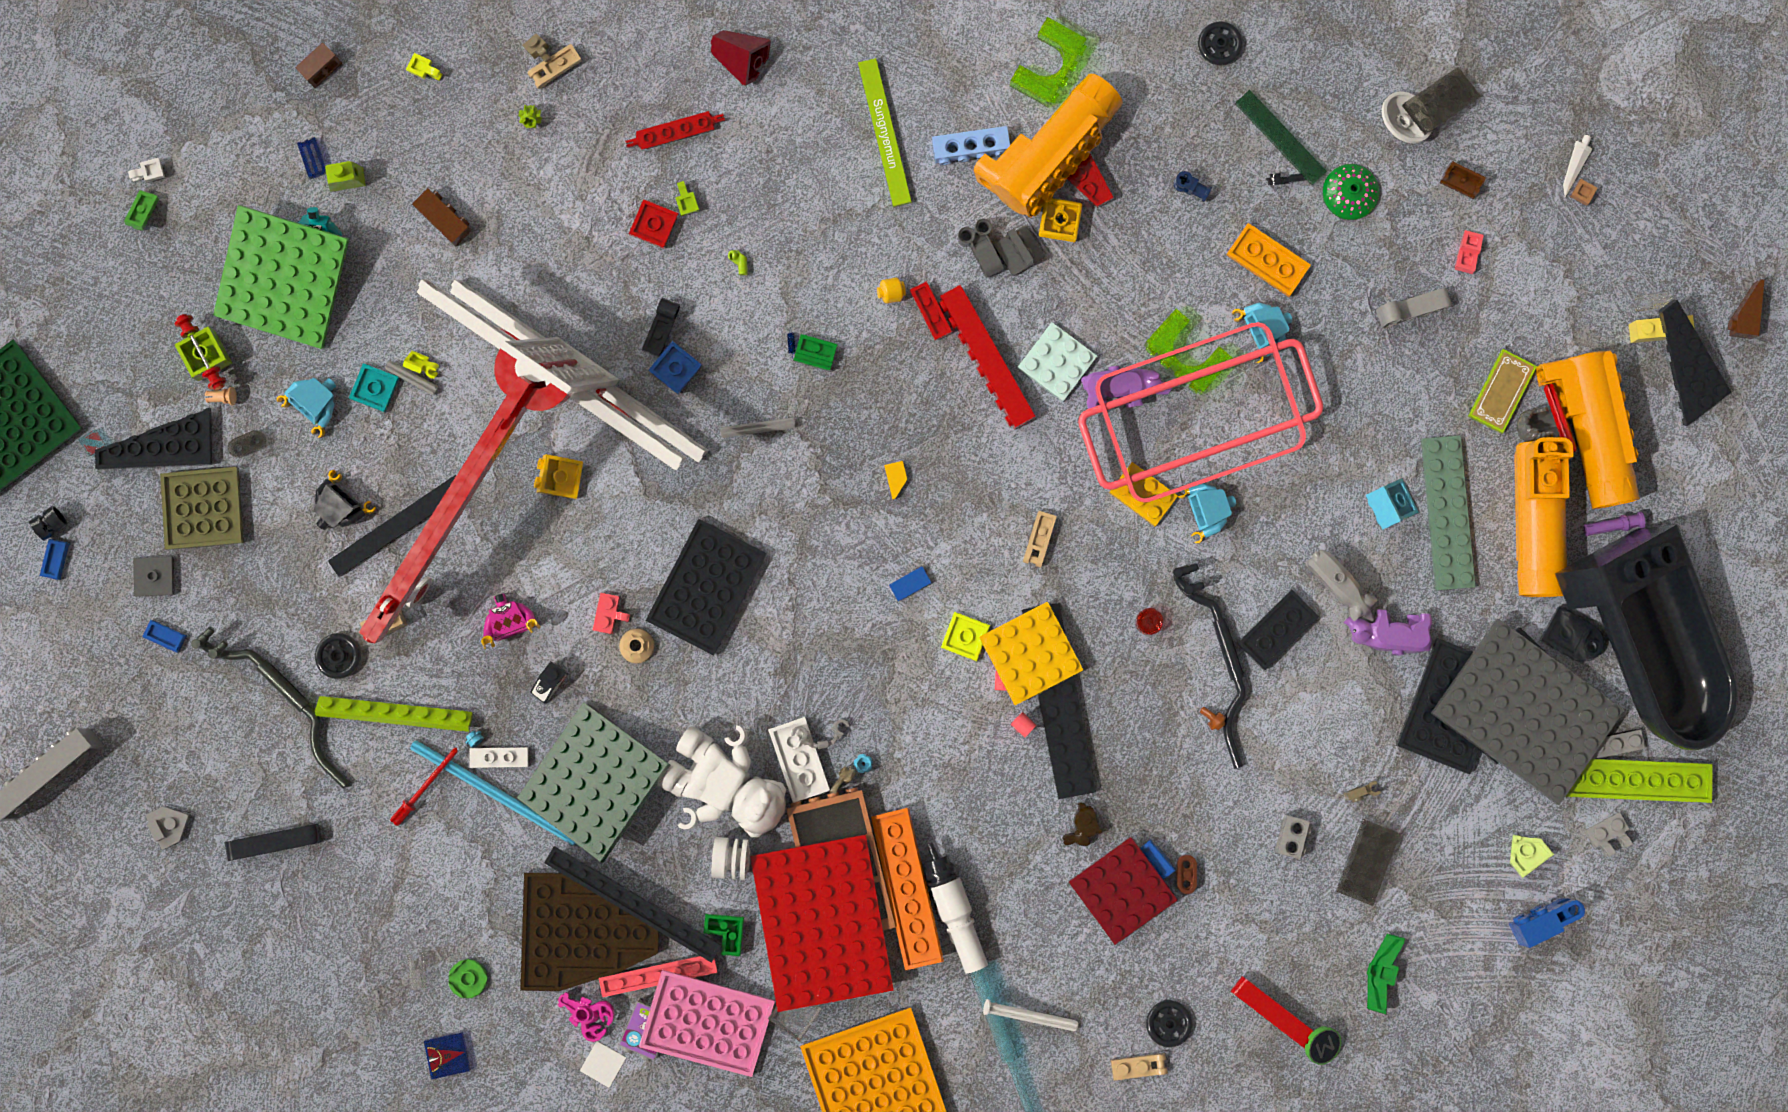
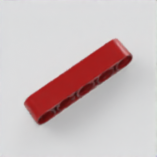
[1230,976,1313,1049]

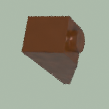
[1728,279,1765,339]

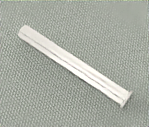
[983,999,1078,1031]

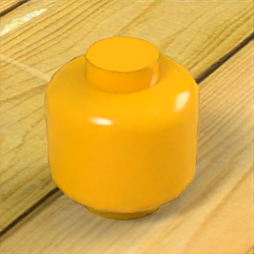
[877,277,906,304]

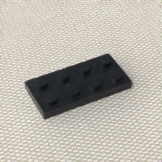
[1237,589,1319,671]

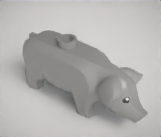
[1305,550,1378,622]

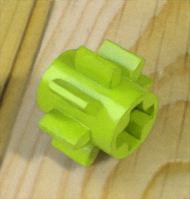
[518,105,542,128]

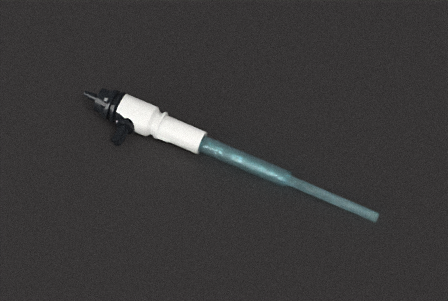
[924,842,1035,1112]

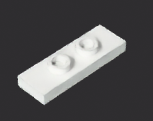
[470,748,529,768]

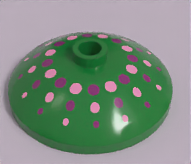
[1322,164,1380,220]

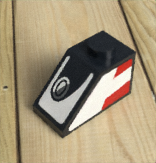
[530,661,569,704]

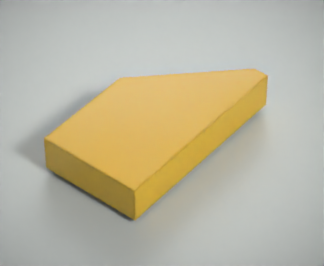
[884,461,907,500]

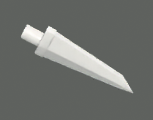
[1563,135,1592,197]

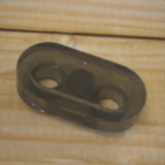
[227,430,266,458]

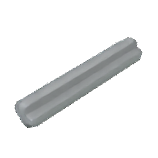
[385,361,438,395]

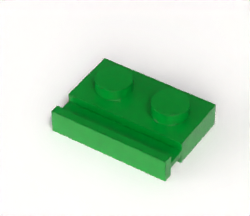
[793,334,838,372]

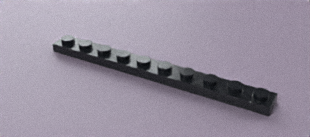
[544,846,722,963]

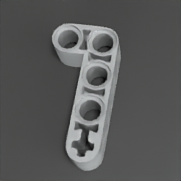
[1376,288,1452,328]

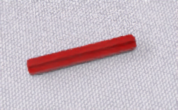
[1544,383,1577,453]

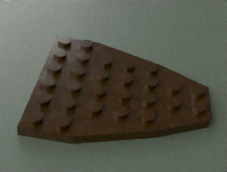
[520,872,659,991]

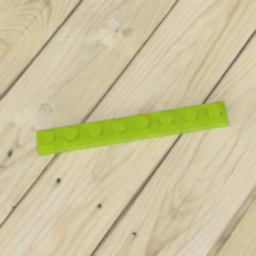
[315,696,473,732]

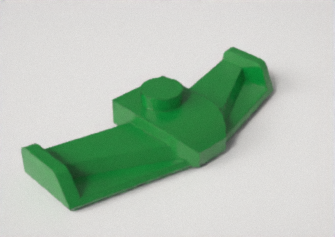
[1367,933,1407,1015]

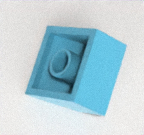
[1366,478,1419,530]

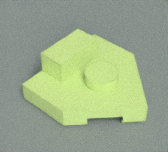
[1510,835,1554,878]

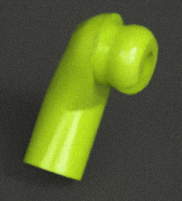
[727,250,748,276]

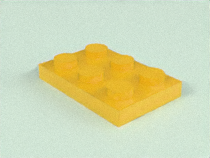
[1109,462,1178,527]

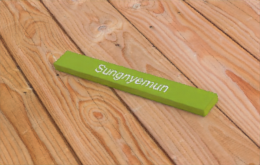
[858,58,911,208]

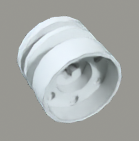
[711,837,751,880]

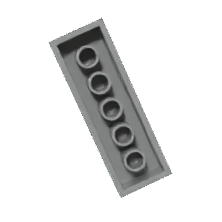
[0,728,104,822]

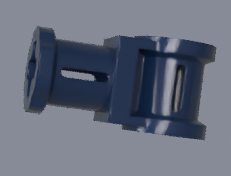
[1173,171,1212,202]

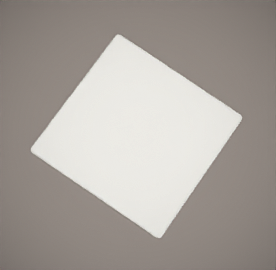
[580,1041,626,1088]

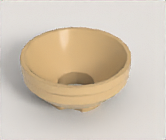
[619,629,655,664]

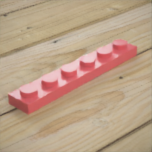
[599,956,718,997]

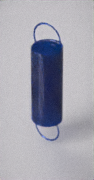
[787,327,796,359]

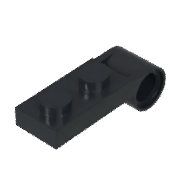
[642,297,680,357]

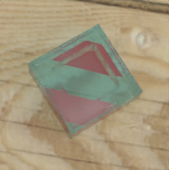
[78,429,106,456]

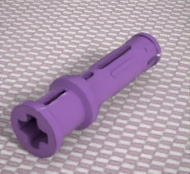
[1583,511,1645,536]

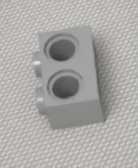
[1275,815,1311,859]

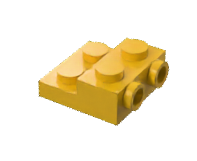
[534,454,583,499]

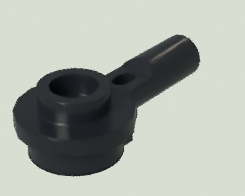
[1266,173,1304,185]

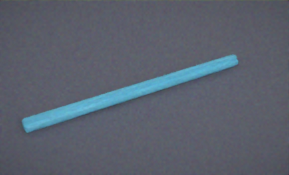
[410,741,576,845]

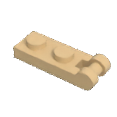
[528,44,582,89]
[1023,511,1057,568]
[1111,1053,1168,1081]

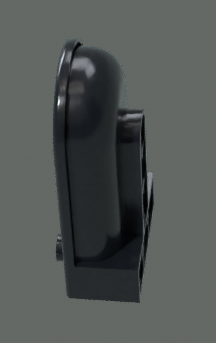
[1555,524,1738,750]

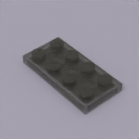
[1402,67,1481,135]
[1335,819,1400,906]

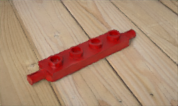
[625,111,725,150]

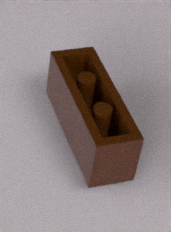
[412,188,471,247]

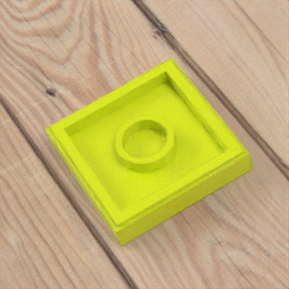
[941,612,990,661]

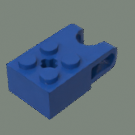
[1508,898,1585,948]

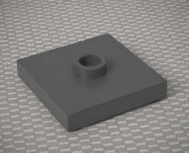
[133,556,174,597]

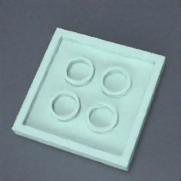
[1017,322,1097,402]

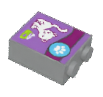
[619,999,659,1062]

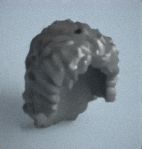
[1516,407,1560,442]

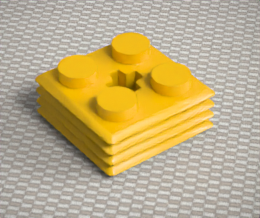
[1039,198,1082,242]

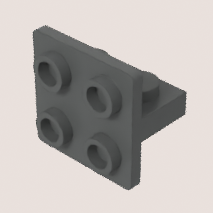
[994,225,1045,276]

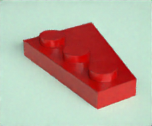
[1067,154,1114,208]

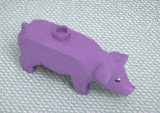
[1081,366,1172,409]
[1343,610,1432,656]

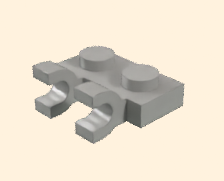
[1584,812,1633,857]

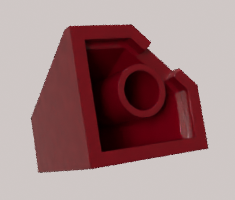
[711,30,771,86]

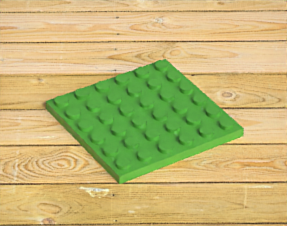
[213,205,350,349]

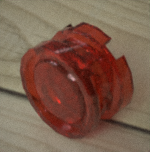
[1135,608,1163,636]

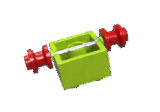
[174,314,232,391]

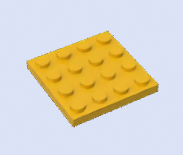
[979,602,1083,706]

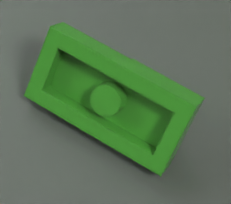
[124,190,159,231]

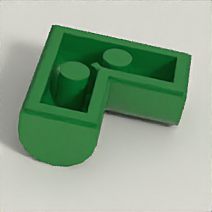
[703,914,744,956]

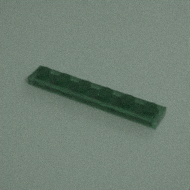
[1235,90,1327,185]

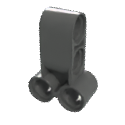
[957,218,1004,278]

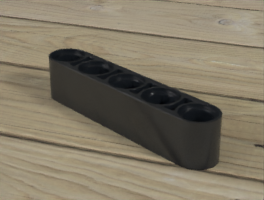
[224,824,322,861]

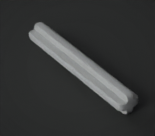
[720,417,796,438]

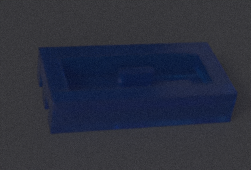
[297,137,326,180]

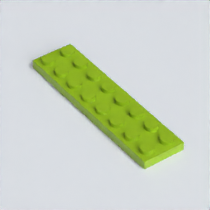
[1565,759,1713,803]

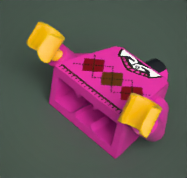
[481,593,541,649]

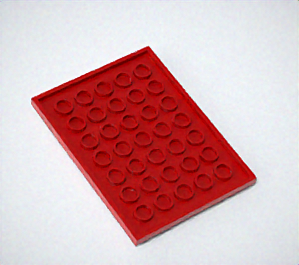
[750,835,894,1012]

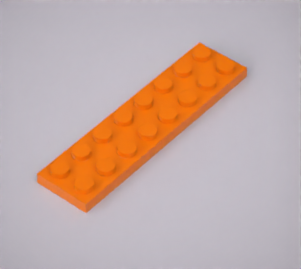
[871,808,944,970]

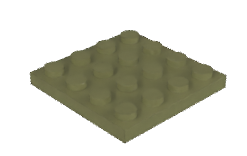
[160,467,244,550]

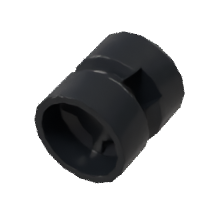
[29,505,68,541]

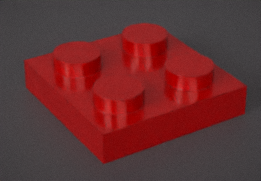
[629,199,679,249]

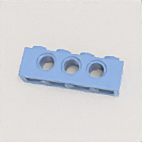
[932,126,1010,165]

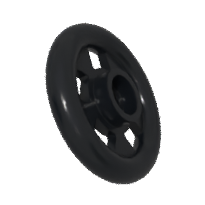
[1198,21,1243,65]
[315,633,361,679]
[1146,1000,1193,1048]

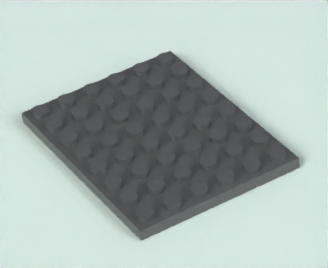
[1431,619,1624,805]

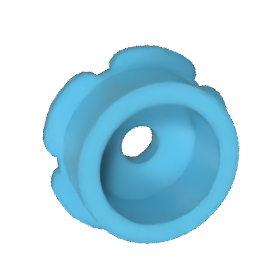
[466,730,484,748]
[854,754,873,773]

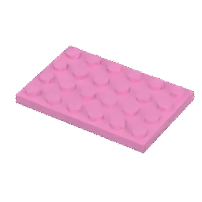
[639,969,775,1077]

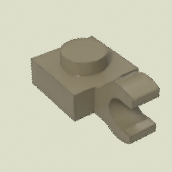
[522,33,551,63]
[1343,781,1381,802]

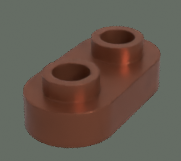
[1176,855,1197,894]

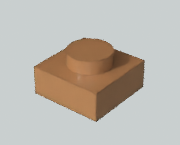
[1570,179,1597,206]

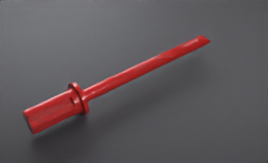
[390,747,458,826]

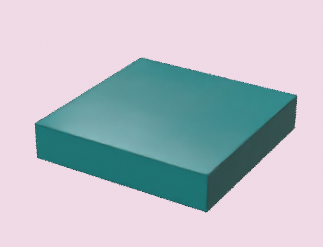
[349,363,400,413]

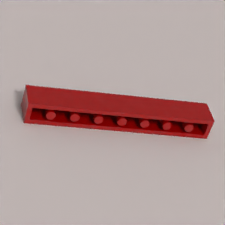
[939,285,1035,430]

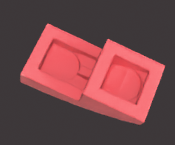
[1454,230,1484,274]

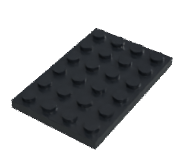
[645,518,767,656]
[1396,638,1479,775]

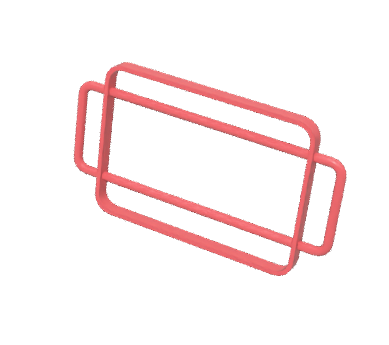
[1078,322,1324,502]

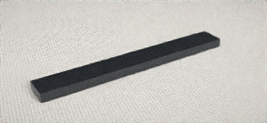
[328,475,457,577]

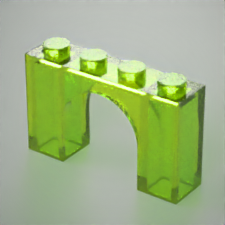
[1009,17,1087,108]
[1144,309,1233,395]

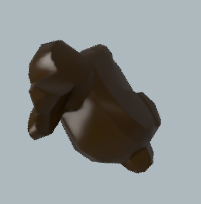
[1062,802,1102,847]

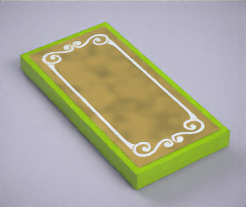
[1468,349,1537,434]

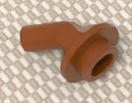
[1200,707,1226,730]

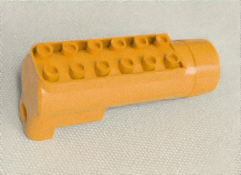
[974,74,1123,218]
[1536,350,1640,509]
[1514,437,1573,597]

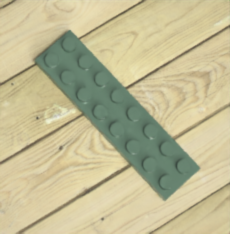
[1421,436,1475,591]

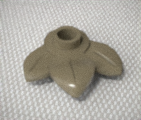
[830,766,856,794]

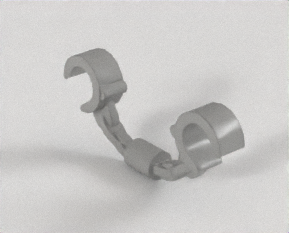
[791,720,849,749]

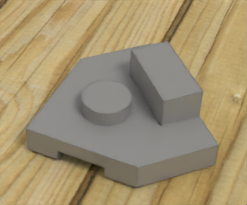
[145,806,190,850]

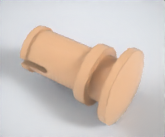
[205,387,237,406]

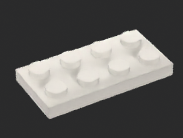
[768,717,830,803]

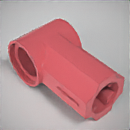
[1011,712,1037,738]

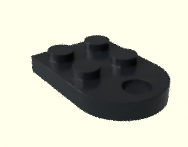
[1540,606,1604,662]

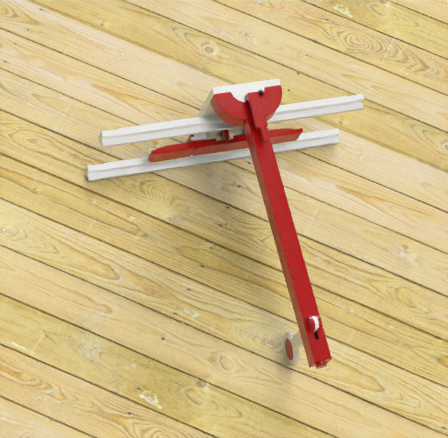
[359,280,709,644]

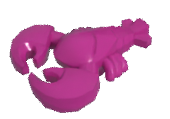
[558,992,615,1042]

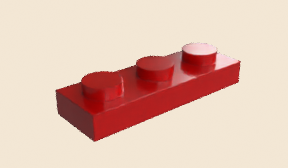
[910,281,952,341]

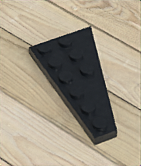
[1659,299,1731,426]
[95,408,212,470]

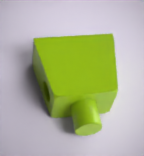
[325,161,366,192]

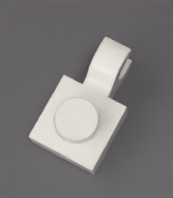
[128,158,165,182]

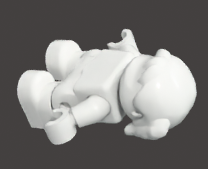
[657,725,786,837]

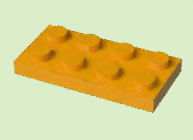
[1226,223,1311,297]

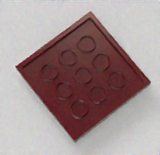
[1068,836,1178,945]

